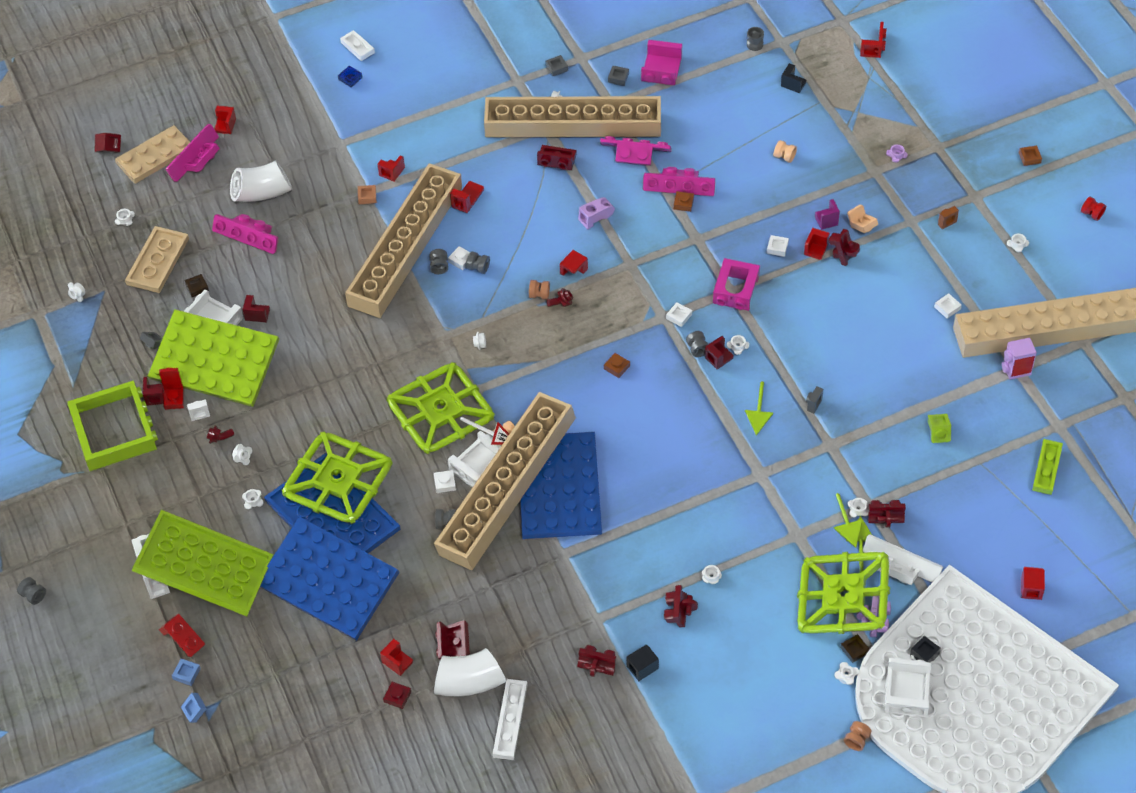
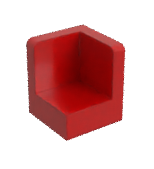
[214,105,236,134]
[377,155,405,182]
[804,228,830,260]
[560,250,588,276]
[1021,567,1045,600]
[380,638,413,676]

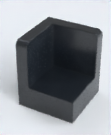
[781,63,807,93]
[910,636,941,663]
[626,645,659,682]

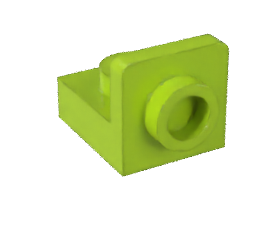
[928,414,951,443]

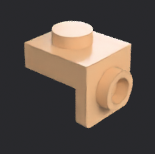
[847,204,878,233]

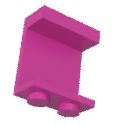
[641,40,682,85]

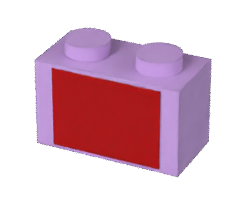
[1002,338,1037,380]

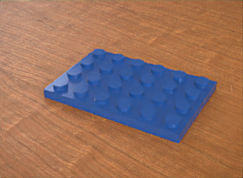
[521,432,602,539]
[264,453,401,554]
[260,517,400,641]

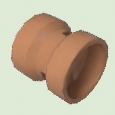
[529,280,550,300]
[844,721,872,751]

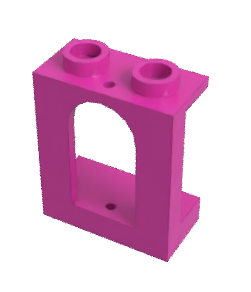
[713,258,760,311]

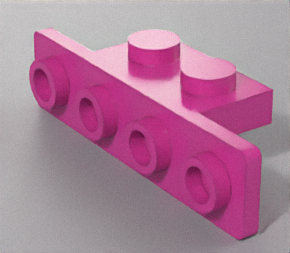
[166,124,220,182]
[600,136,672,166]
[643,167,715,196]
[212,214,278,254]

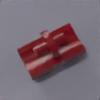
[829,229,860,266]
[868,500,906,528]
[664,585,698,628]
[577,645,616,677]

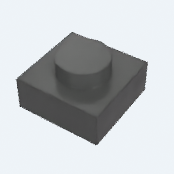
[545,55,568,76]
[608,66,629,86]
[140,332,163,349]
[806,386,824,414]

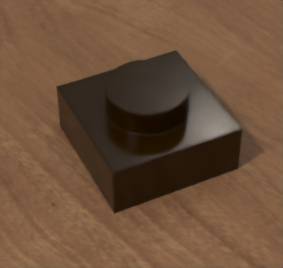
[184,274,209,298]
[840,634,870,663]

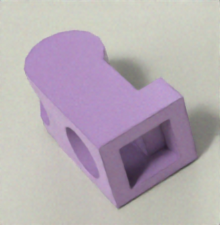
[578,197,615,230]

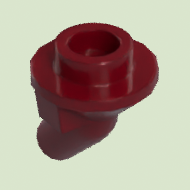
[546,288,573,307]
[206,425,234,444]

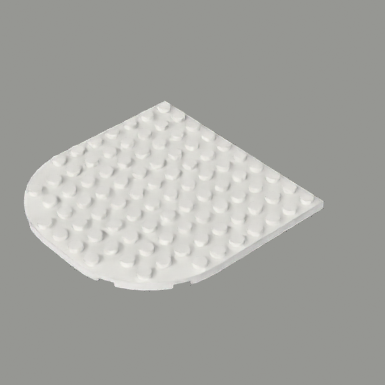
[855,565,1119,793]

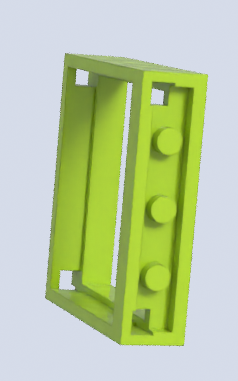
[67,380,158,471]

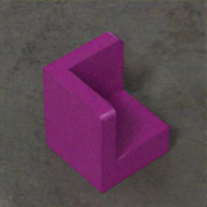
[815,199,840,230]

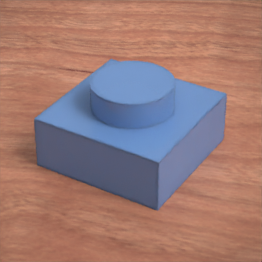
[172,659,201,686]
[181,693,207,723]

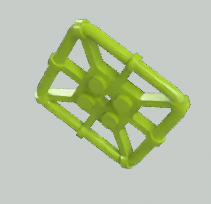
[386,362,495,454]
[282,431,393,524]
[797,552,890,634]

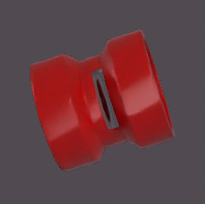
[1081,196,1107,221]

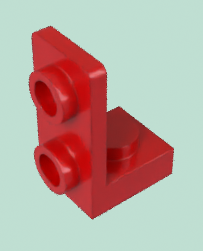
[860,22,887,58]
[450,181,484,213]
[159,367,184,410]
[158,613,205,657]

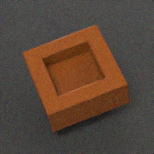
[1019,145,1042,166]
[674,191,694,212]
[938,206,959,229]
[604,353,630,378]

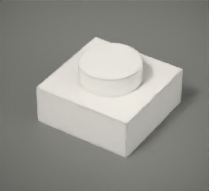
[767,235,789,257]
[448,246,470,270]
[934,293,962,319]
[666,302,692,327]
[187,399,210,421]
[434,470,456,493]

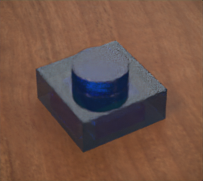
[338,65,363,87]

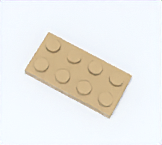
[115,125,190,184]
[125,226,189,293]

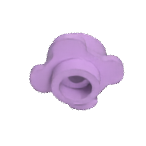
[886,145,908,163]

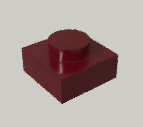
[383,681,411,709]

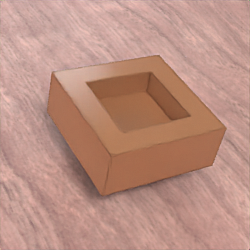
[358,185,377,204]

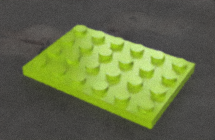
[148,309,279,407]
[132,510,274,616]

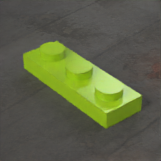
[1032,439,1063,495]

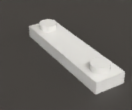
[493,679,528,760]

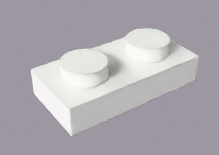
[340,30,375,61]

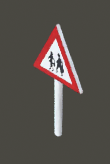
[460,417,509,446]

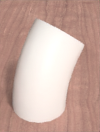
[230,160,293,202]
[434,648,506,697]

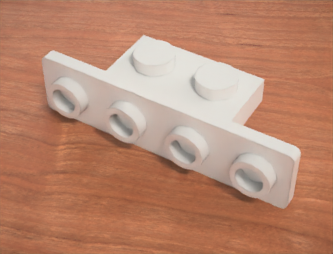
[863,534,943,585]

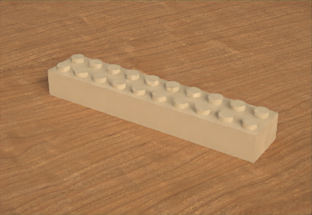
[484,96,661,137]
[345,163,462,318]
[953,288,1136,358]
[434,392,576,570]

